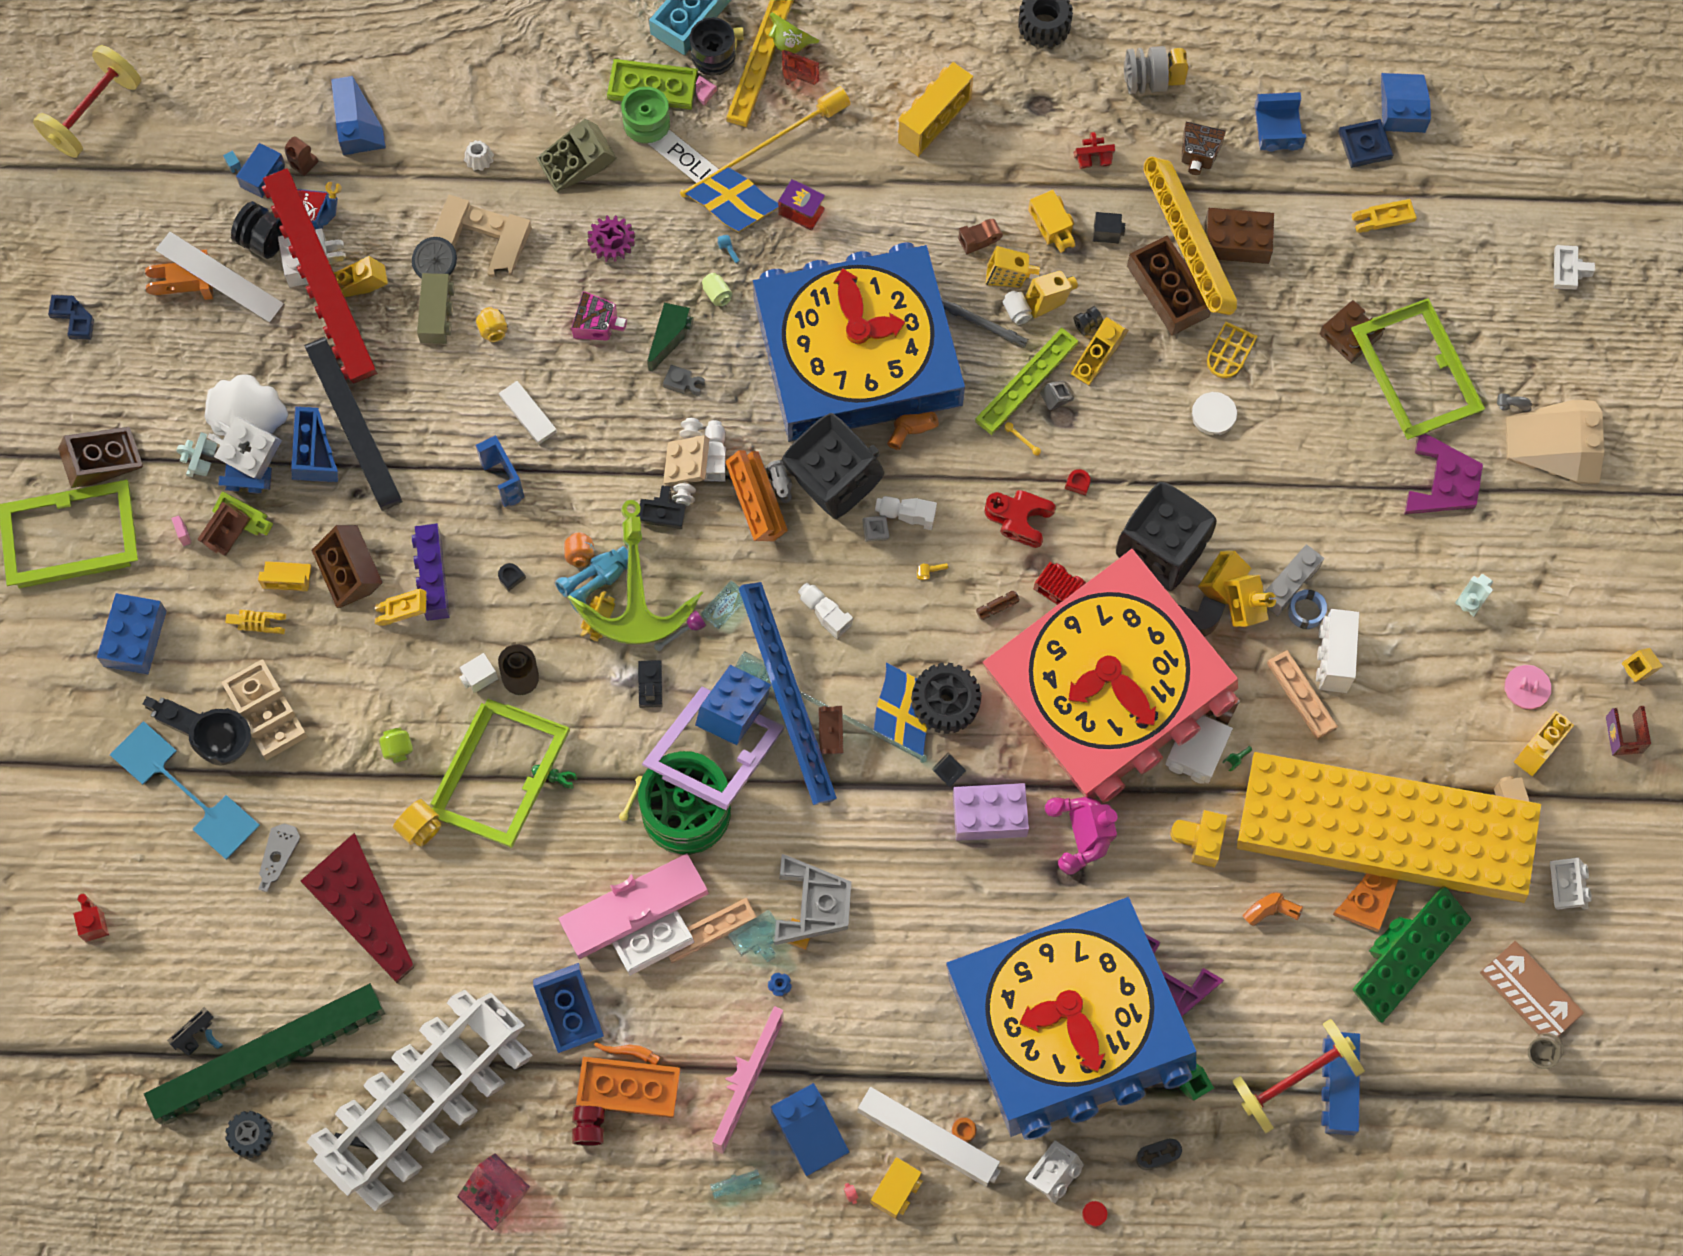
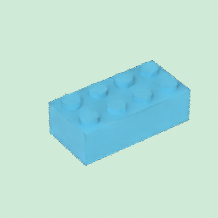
[649,0,731,55]

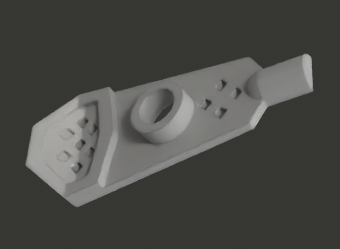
[258,823,301,892]

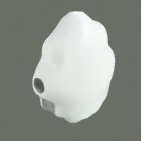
[205,375,288,436]

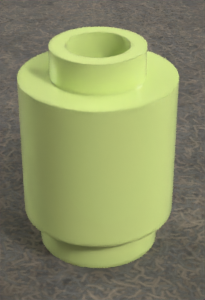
[702,273,732,306]

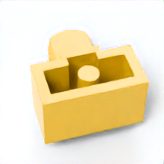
[1170,810,1227,868]

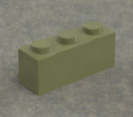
[417,273,455,344]

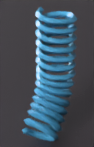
[205,1029,223,1050]

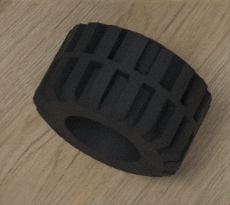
[1018,0,1073,48]

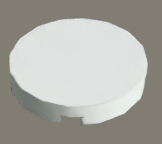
[1192,392,1237,435]

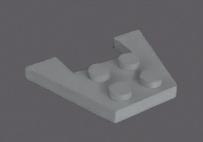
[774,854,851,945]

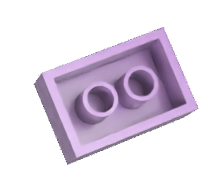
[953,783,1029,841]

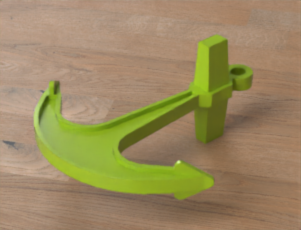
[567,500,703,645]

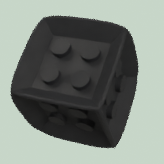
[782,413,884,519]
[1116,482,1217,591]

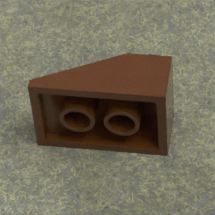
[58,427,143,488]

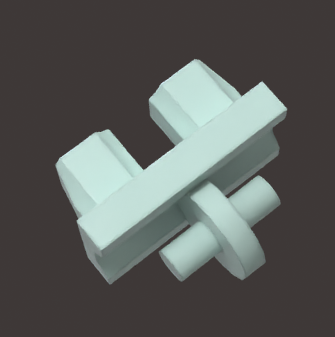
[176,432,217,477]
[1455,574,1493,617]

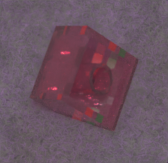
[457,1153,530,1231]

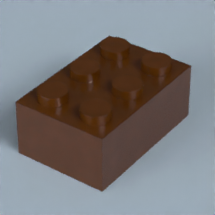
[1205,208,1274,264]

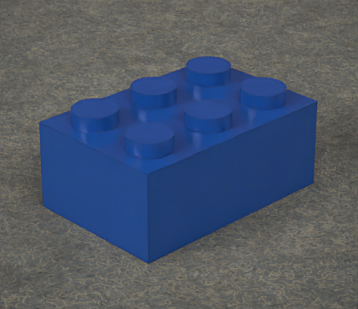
[97,593,167,675]
[695,665,772,745]

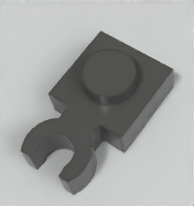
[663,365,705,396]

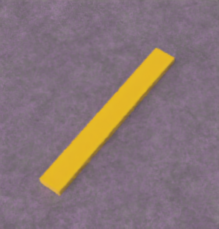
[726,0,794,127]

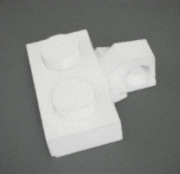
[1554,245,1595,290]

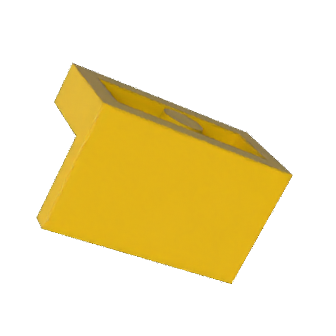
[258,561,312,591]

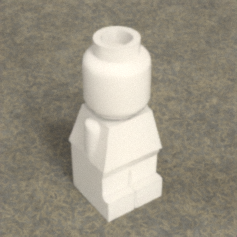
[704,420,726,481]
[875,496,937,530]
[798,583,853,639]

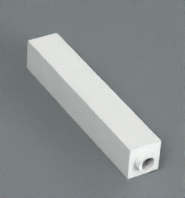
[858,1087,1001,1187]

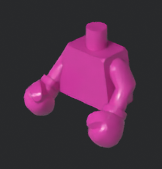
[1045,797,1118,875]

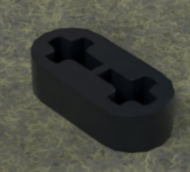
[1136,1138,1182,1170]

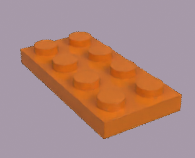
[576,1057,681,1118]

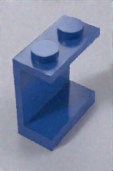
[1255,92,1306,152]
[475,435,525,507]

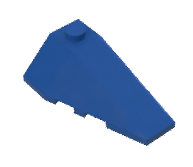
[331,76,386,155]

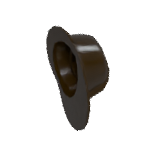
[498,642,539,695]

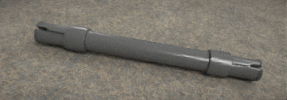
[941,298,1029,348]

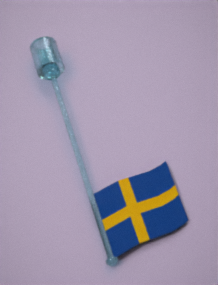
[735,651,927,763]

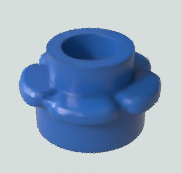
[768,973,792,996]

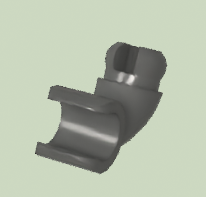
[1497,394,1532,412]

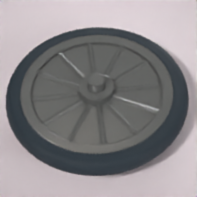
[412,237,457,279]

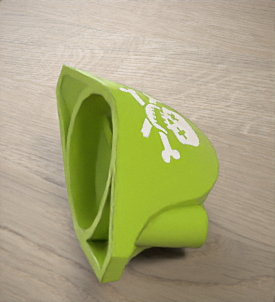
[768,12,820,54]

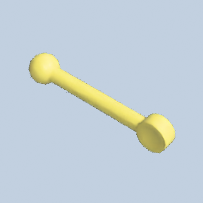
[619,776,642,821]

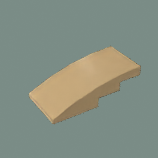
[221,659,308,761]

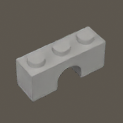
[1264,544,1324,616]

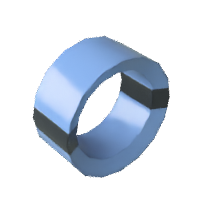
[1288,589,1327,629]

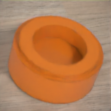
[952,1118,977,1143]

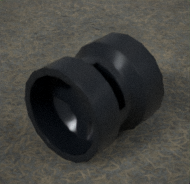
[1073,306,1103,336]

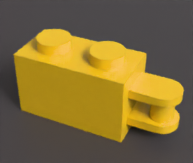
[1028,190,1075,253]

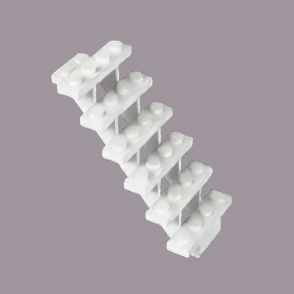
[307,990,533,1211]

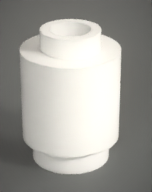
[1003,291,1032,325]

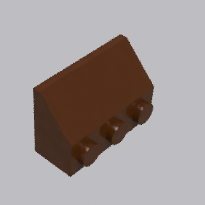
[311,525,383,608]

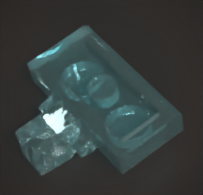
[728,910,776,962]

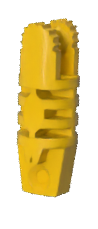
[225,609,286,634]

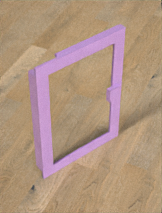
[642,687,784,810]

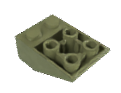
[536,118,617,192]

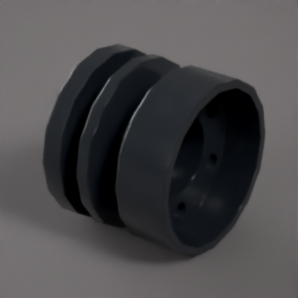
[689,17,736,76]
[231,201,283,259]

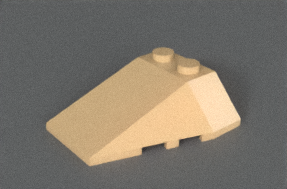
[1506,400,1604,485]

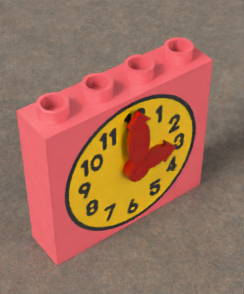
[983,549,1239,803]

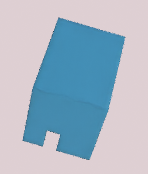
[223,150,242,173]

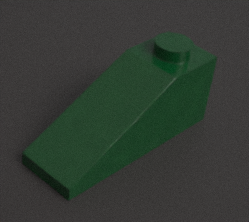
[647,302,694,372]

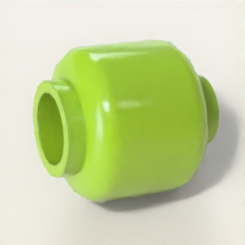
[379,727,413,763]

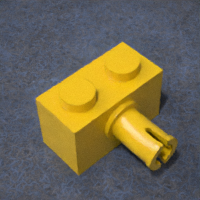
[1224,575,1276,627]

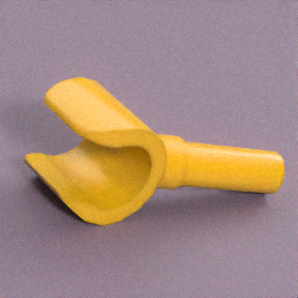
[917,563,948,580]

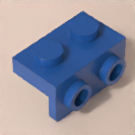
[218,464,272,493]

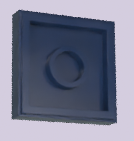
[1338,119,1394,168]

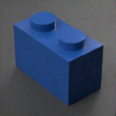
[236,143,285,198]

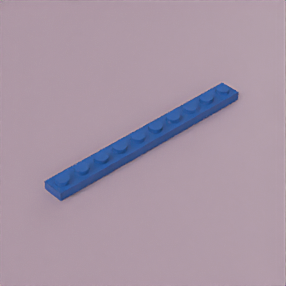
[738,582,837,805]

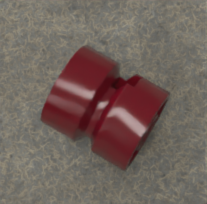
[572,1106,605,1146]

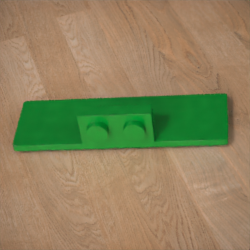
[1353,886,1471,1023]

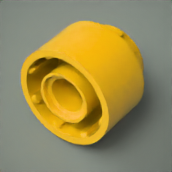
[393,798,441,847]

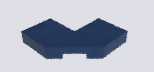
[48,295,94,340]

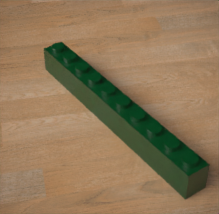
[143,983,386,1125]

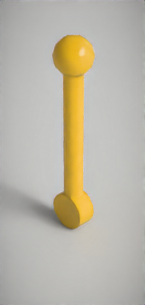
[1005,422,1041,456]

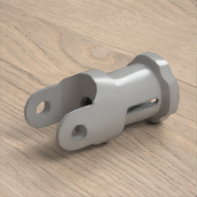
[767,460,792,503]

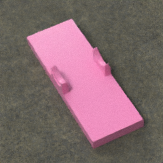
[558,854,709,960]
[712,1006,784,1154]

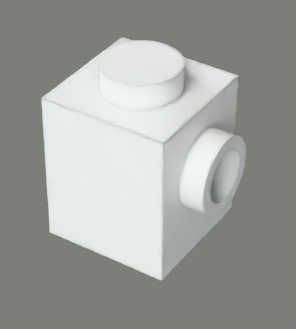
[459,653,498,693]

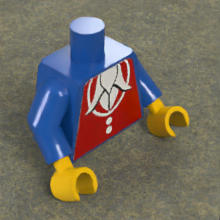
[298,182,342,230]

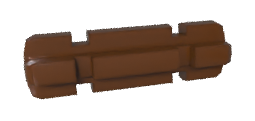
[976,591,1020,620]

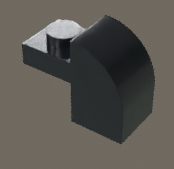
[1179,596,1226,637]

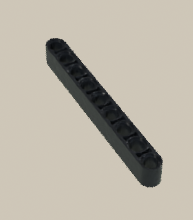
[304,336,403,511]

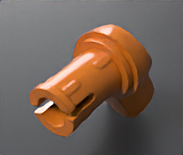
[887,412,939,450]
[1243,892,1303,926]

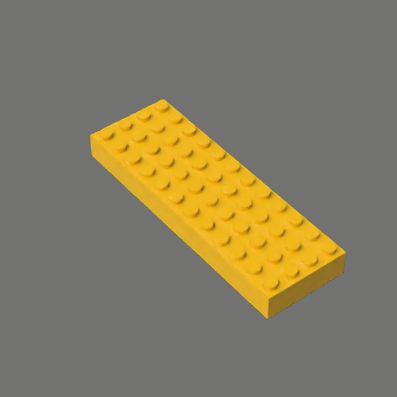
[1237,752,1541,903]

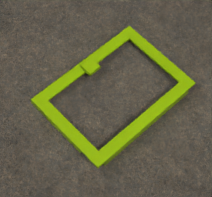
[1351,298,1485,440]
[0,480,138,588]
[430,699,570,848]

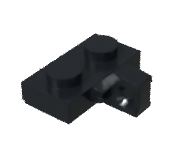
[637,485,686,529]

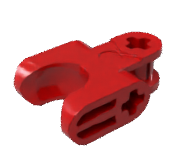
[984,490,1056,548]

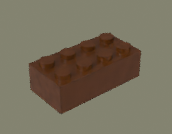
[1127,235,1211,336]

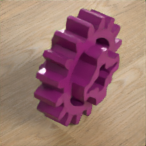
[587,215,635,262]

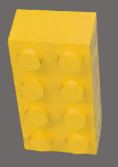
[898,62,973,157]

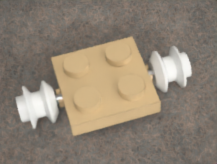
[663,418,710,506]

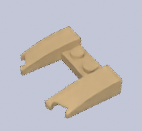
[433,194,532,277]

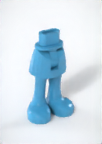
[555,546,628,614]

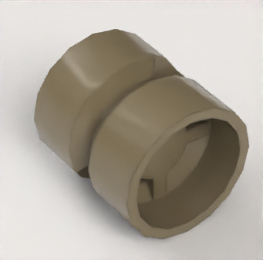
[1528,1033,1564,1069]

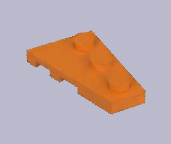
[1333,874,1398,932]

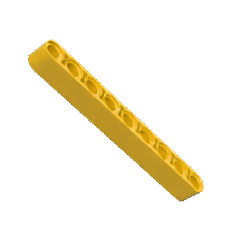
[1144,156,1237,315]

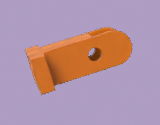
[145,249,213,300]

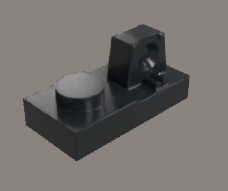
[638,660,663,708]
[167,1007,214,1056]

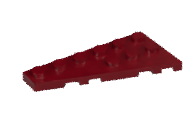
[300,833,415,983]

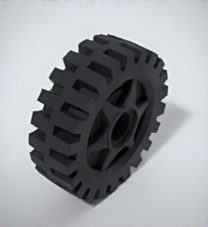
[911,662,982,734]

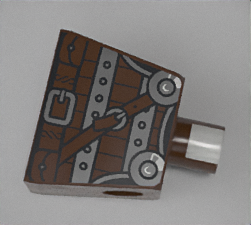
[1181,121,1226,175]

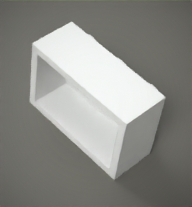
[1316,609,1359,693]

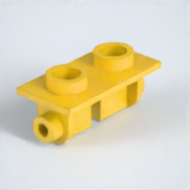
[581,591,615,641]

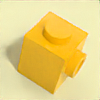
[1621,648,1663,682]

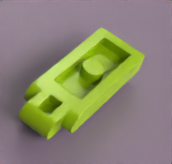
[212,491,273,536]

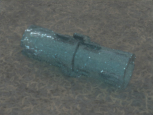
[710,1169,762,1200]

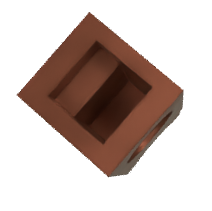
[285,136,319,176]
[958,219,1003,255]

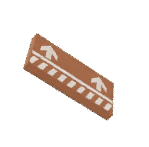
[1480,940,1584,1037]

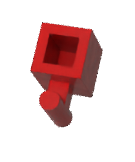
[73,894,109,942]

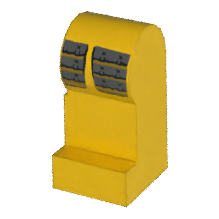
[1168,48,1188,86]

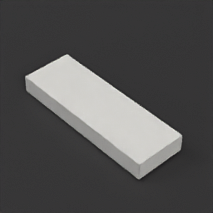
[499,381,557,445]

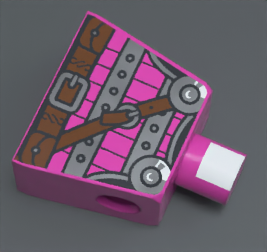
[571,291,627,341]

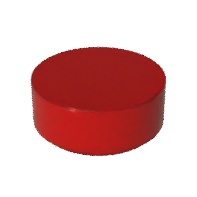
[1082,1201,1108,1227]

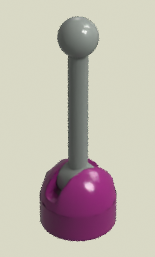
[654,611,706,651]

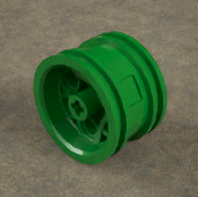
[638,751,731,855]

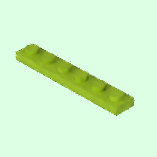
[975,327,1079,435]

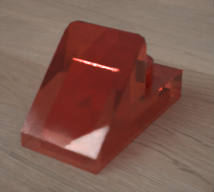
[782,50,819,85]

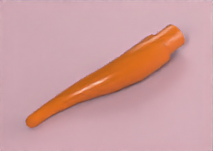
[594,1042,660,1065]

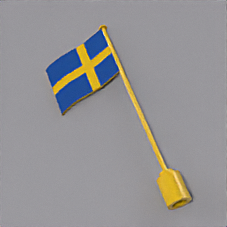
[680,86,851,232]

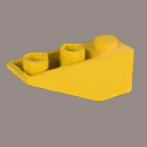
[334,256,388,297]
[1070,317,1129,386]
[1514,711,1574,777]

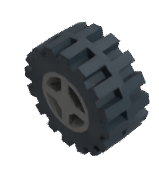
[225,1111,273,1158]

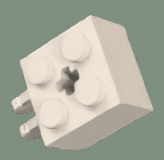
[278,228,346,288]
[207,417,282,479]

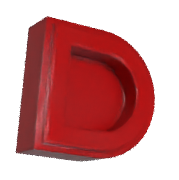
[1065,469,1091,496]

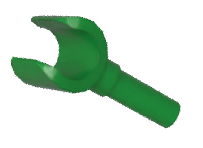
[1222,746,1252,772]

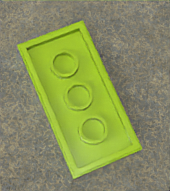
[607,59,698,110]

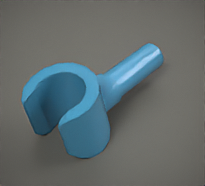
[717,235,740,263]

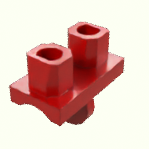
[1073,132,1116,169]

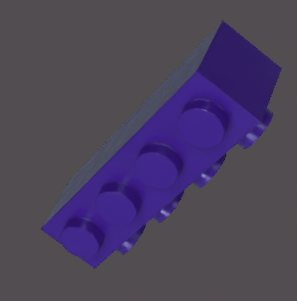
[411,523,450,621]

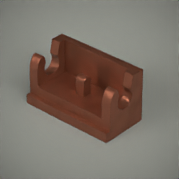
[197,502,251,556]
[819,706,844,754]

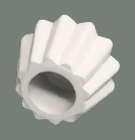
[464,140,494,171]

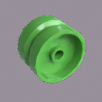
[621,87,670,143]

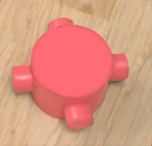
[843,1183,858,1204]

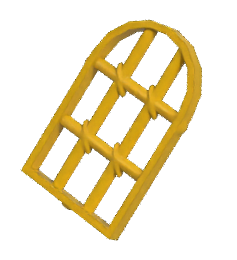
[1207,321,1258,378]

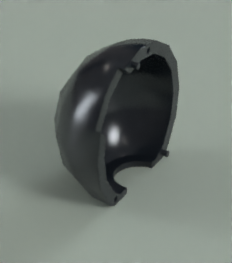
[189,708,251,766]

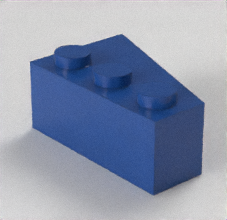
[291,406,338,482]

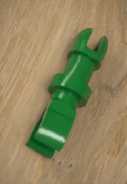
[531,765,577,789]

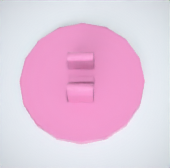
[1505,665,1551,710]

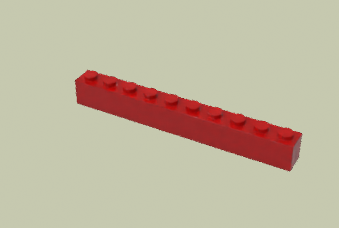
[262,168,378,384]

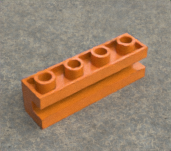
[725,450,788,542]

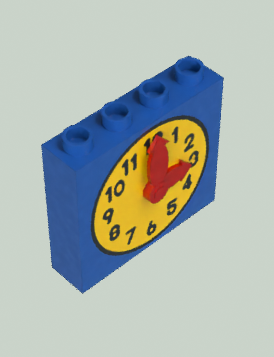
[753,242,965,442]
[946,897,1197,1140]

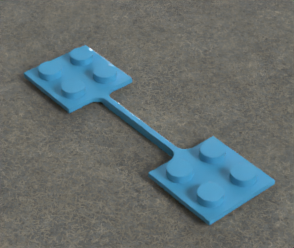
[110,721,260,860]

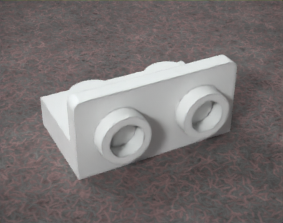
[1550,858,1591,910]
[1025,1140,1084,1203]

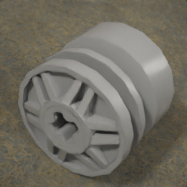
[1124,46,1169,95]

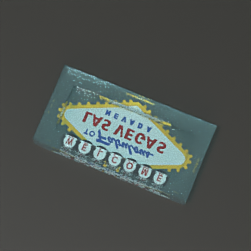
[701,580,743,630]

